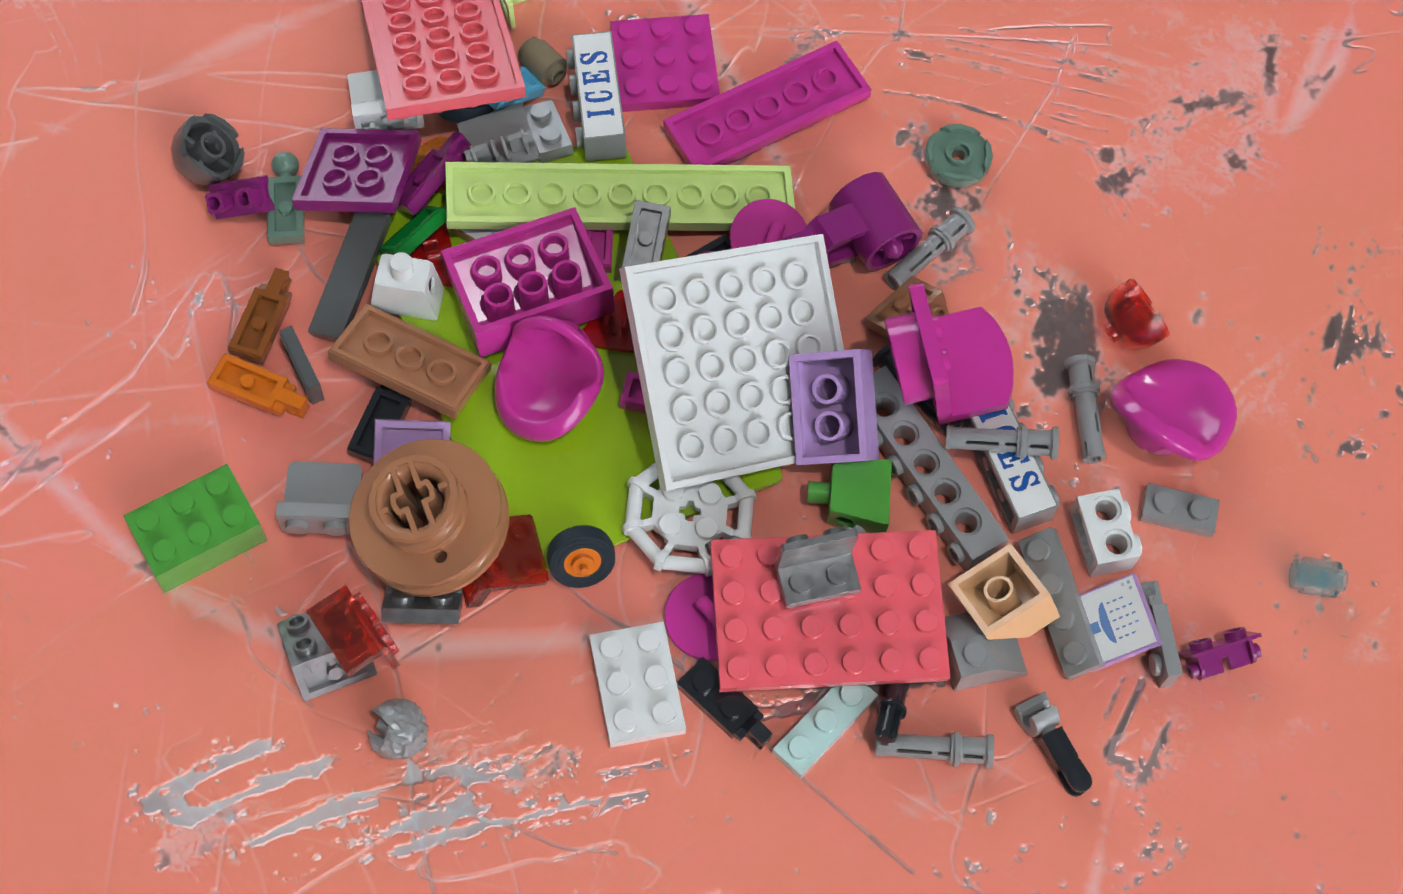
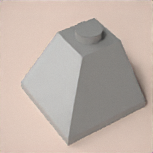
[945,612,1028,691]

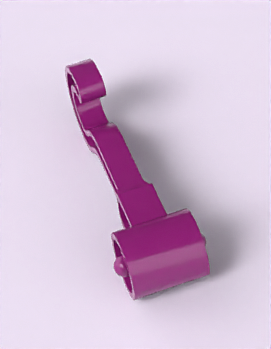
[697,172,923,270]

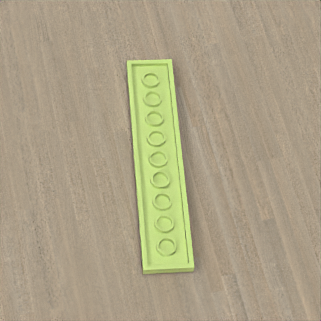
[445,162,795,231]

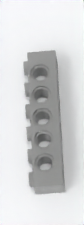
[873,366,1009,572]

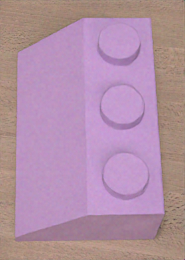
[789,349,879,465]

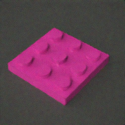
[610,14,720,112]

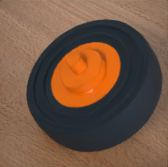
[547,525,615,588]

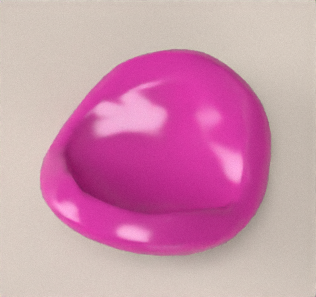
[1110,359,1237,461]

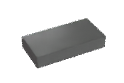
[279,325,324,404]

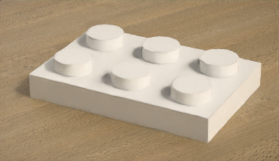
[589,621,686,748]

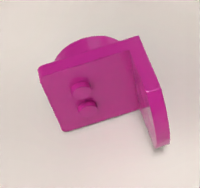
[884,282,1014,425]

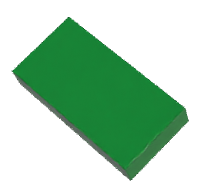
[378,206,447,255]

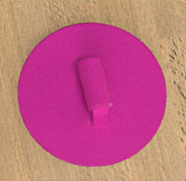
[730,199,807,249]
[664,574,717,660]

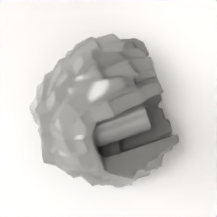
[367,698,429,760]

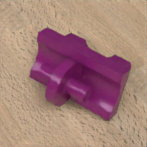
[205,175,275,220]

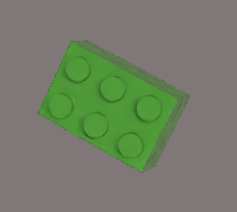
[123,464,267,593]

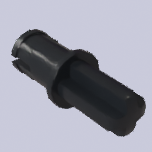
[874,683,910,746]

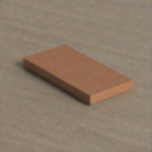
[328,303,491,419]

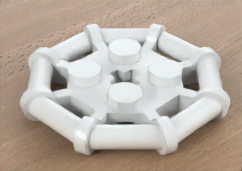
[622,463,757,577]

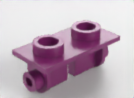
[1178,627,1262,680]

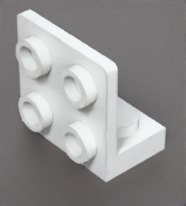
[347,70,425,130]

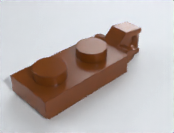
[228,267,292,364]

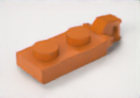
[206,353,310,419]

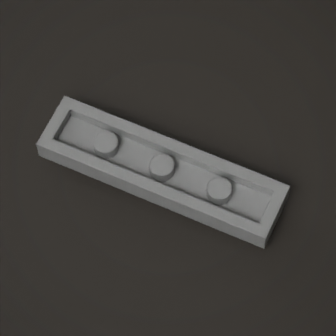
[1018,527,1105,680]

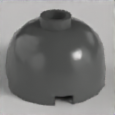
[171,113,245,185]

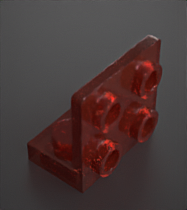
[463,514,549,608]
[306,585,400,677]

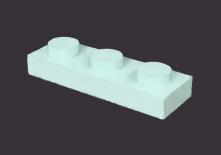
[772,685,878,779]

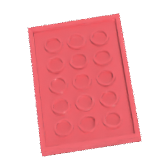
[361,0,526,121]
[710,530,951,692]

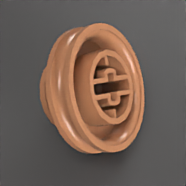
[349,439,509,597]

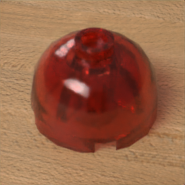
[1102,278,1170,350]

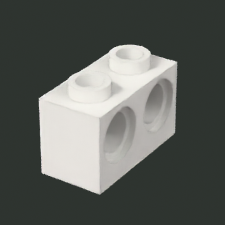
[1069,489,1142,577]

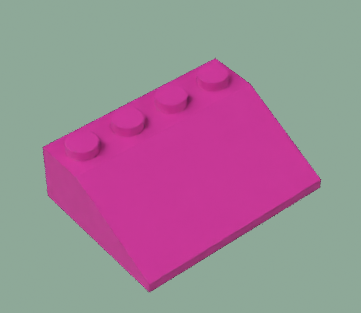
[441,207,615,357]

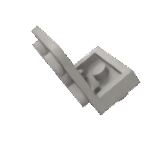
[276,461,363,536]

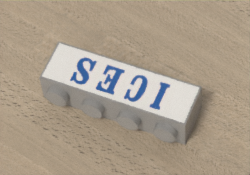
[566,31,627,161]
[961,397,1059,534]

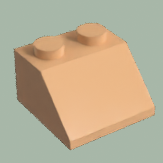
[948,543,1060,640]

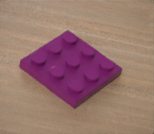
[292,128,422,213]

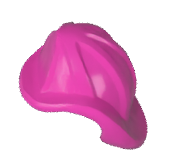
[495,315,604,442]

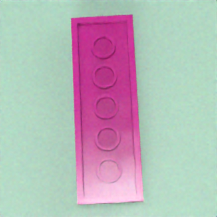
[663,41,872,165]

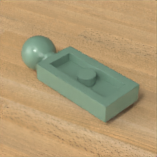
[267,151,305,245]

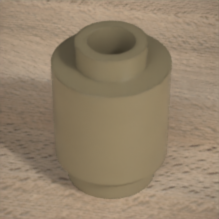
[518,37,567,86]

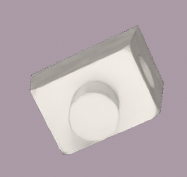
[371,252,444,321]

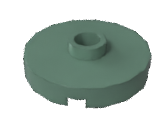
[924,124,993,188]

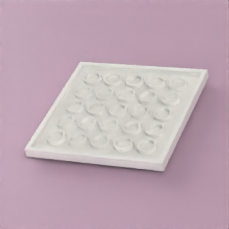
[619,234,844,491]

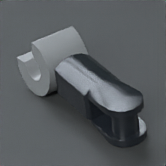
[1014,692,1092,797]

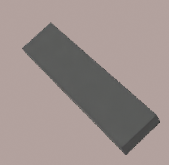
[308,212,392,342]

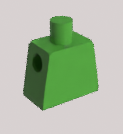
[806,459,892,533]

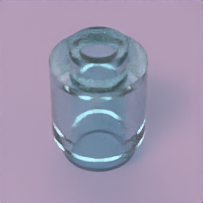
[1289,557,1348,598]

